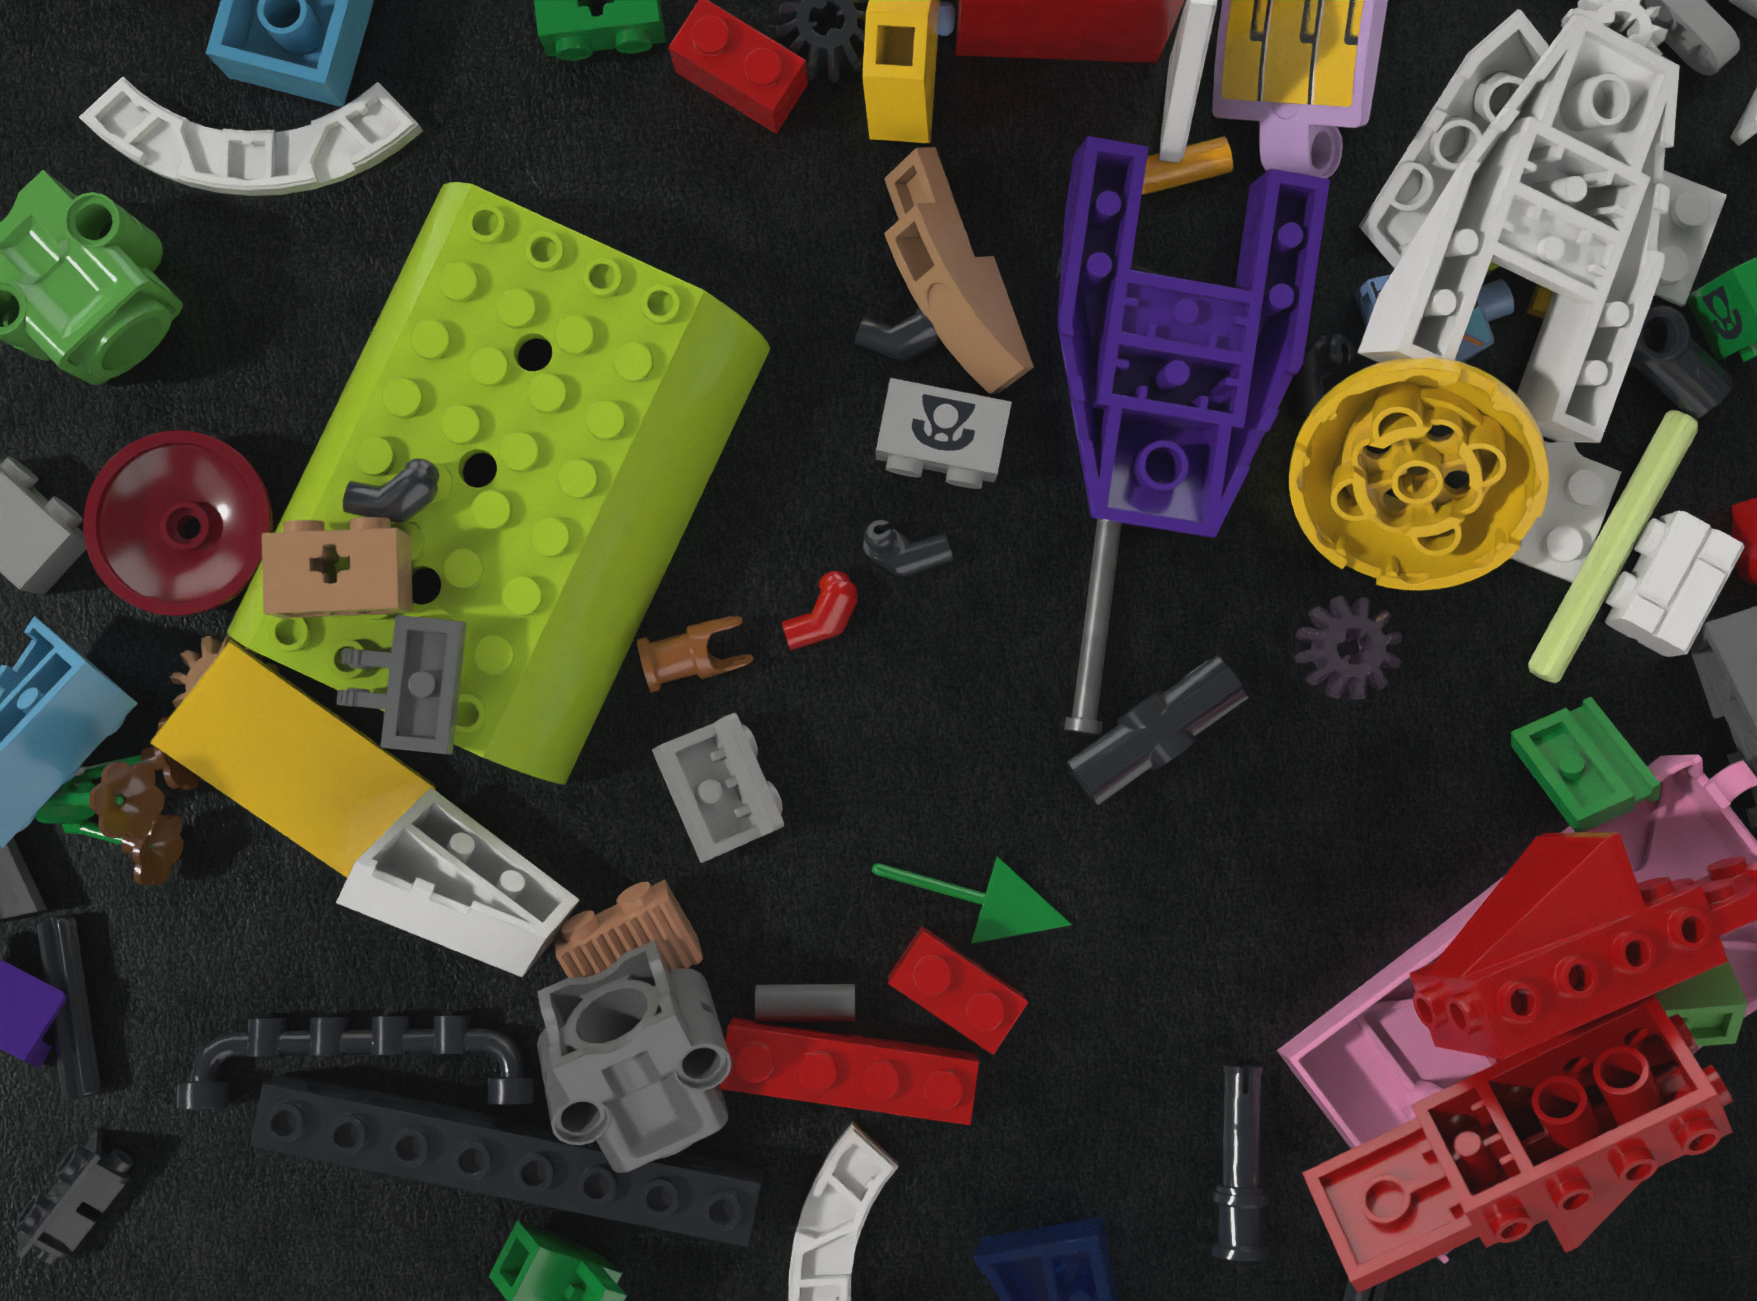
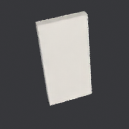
[1159,0,1217,163]

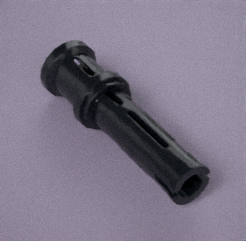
[1212,1064,1269,1261]

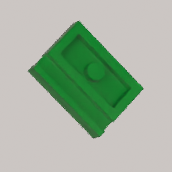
[1511,697,1661,833]

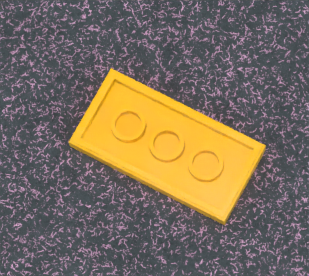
[151,640,436,878]

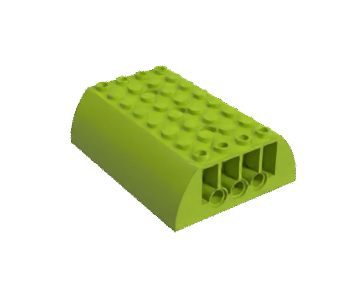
[227,182,770,785]

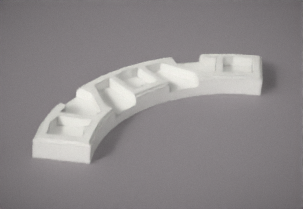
[79,77,423,196]
[789,1121,898,1301]

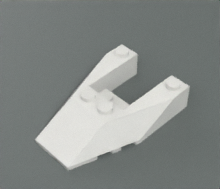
[1358,13,1680,443]

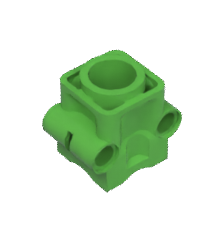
[0,170,183,386]

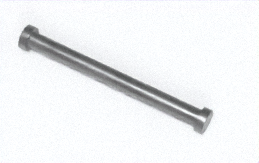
[1064,519,1122,734]

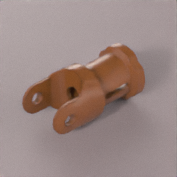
[637,616,753,693]

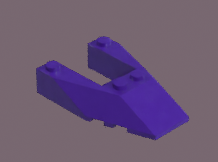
[1058,136,1330,538]

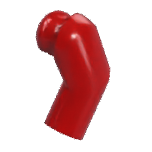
[782,571,857,650]

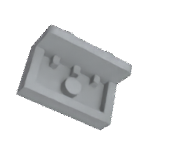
[652,713,784,863]

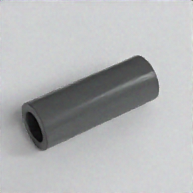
[755,984,855,1022]

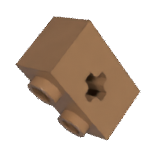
[262,517,413,619]

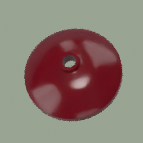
[83,430,273,616]

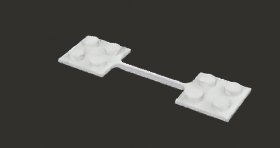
[1510,170,1727,583]

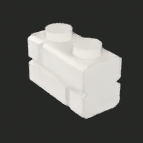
[1604,511,1745,657]

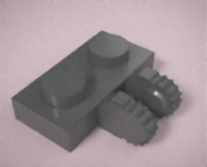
[337,615,467,754]

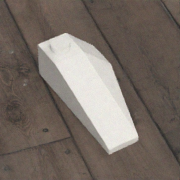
[1359,10,1549,269]

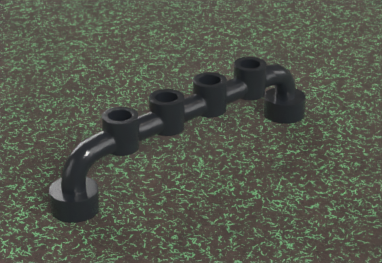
[176,1015,539,1109]

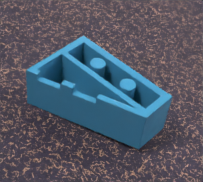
[0,616,138,848]

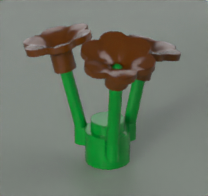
[35,716,199,886]

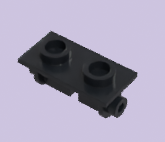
[15,1129,134,1265]

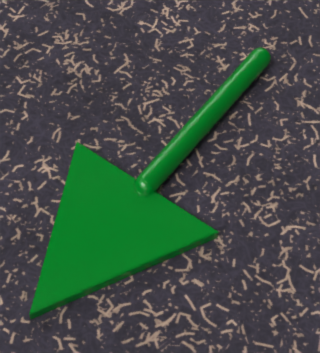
[872,856,1072,944]

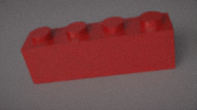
[719,1017,979,1125]

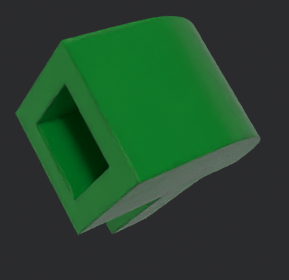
[489,1220,627,1301]

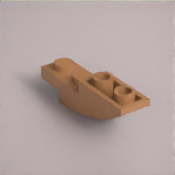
[884,147,1034,394]

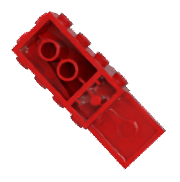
[1409,832,1757,1060]
[1302,994,1733,1293]

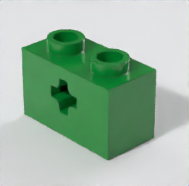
[534,0,666,61]

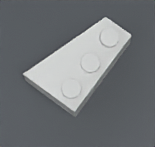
[336,788,580,977]

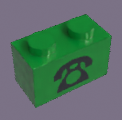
[1686,257,1757,362]

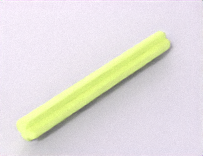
[1528,410,1698,683]

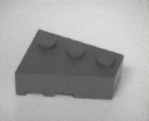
[1690,606,1757,828]

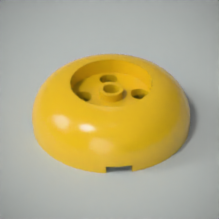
[1289,357,1549,590]

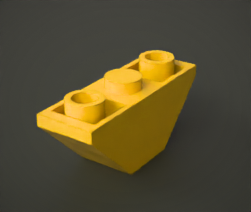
[862,0,940,143]

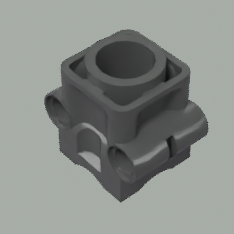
[537,940,731,1173]

